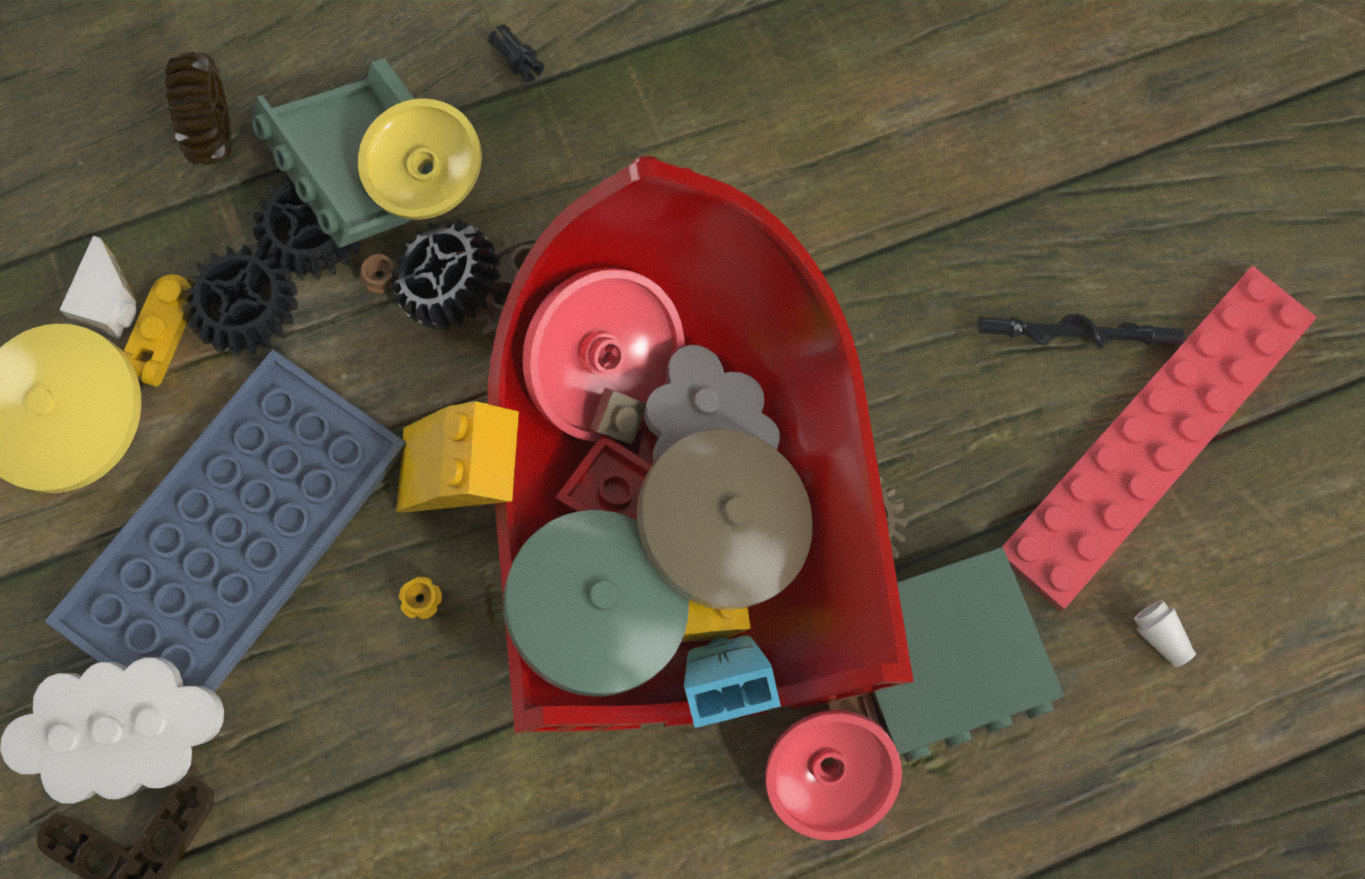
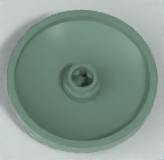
[503,510,689,696]

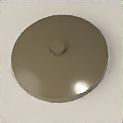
[637,429,813,610]

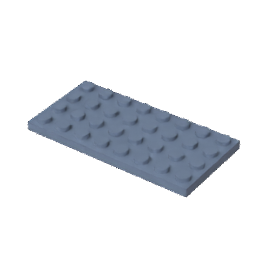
[45,349,406,692]

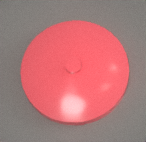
[523,267,685,442]

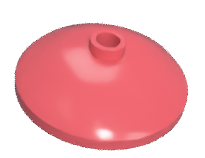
[765,710,902,840]

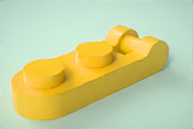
[123,274,192,387]

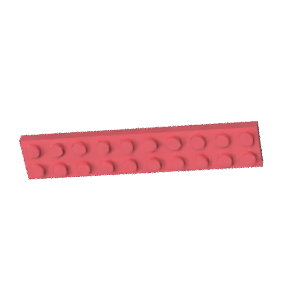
[1002,266,1317,612]

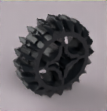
[253,176,365,281]
[391,219,501,331]
[182,244,299,356]

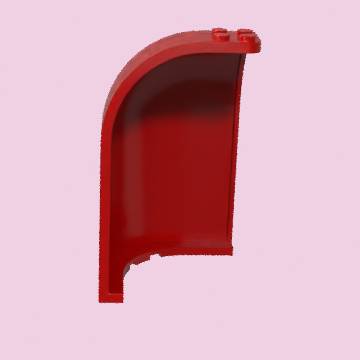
[487,156,914,733]

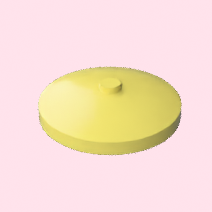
[0,324,141,493]

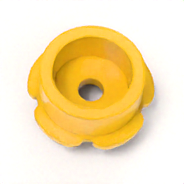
[399,577,442,619]

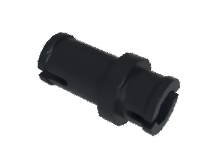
[488,25,544,82]

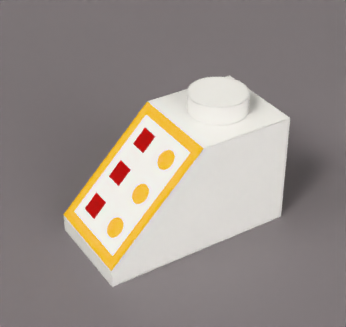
[60,236,137,339]

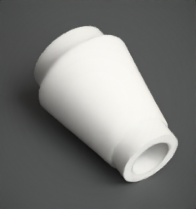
[1134,600,1196,668]

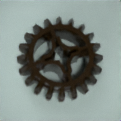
[165,52,232,165]

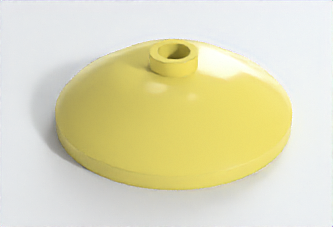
[358,99,482,220]

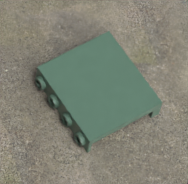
[251,58,463,248]
[871,547,1064,763]

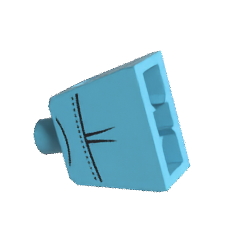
[684,636,781,728]

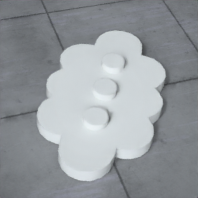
[0,657,224,804]

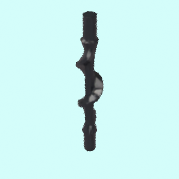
[978,313,1184,349]

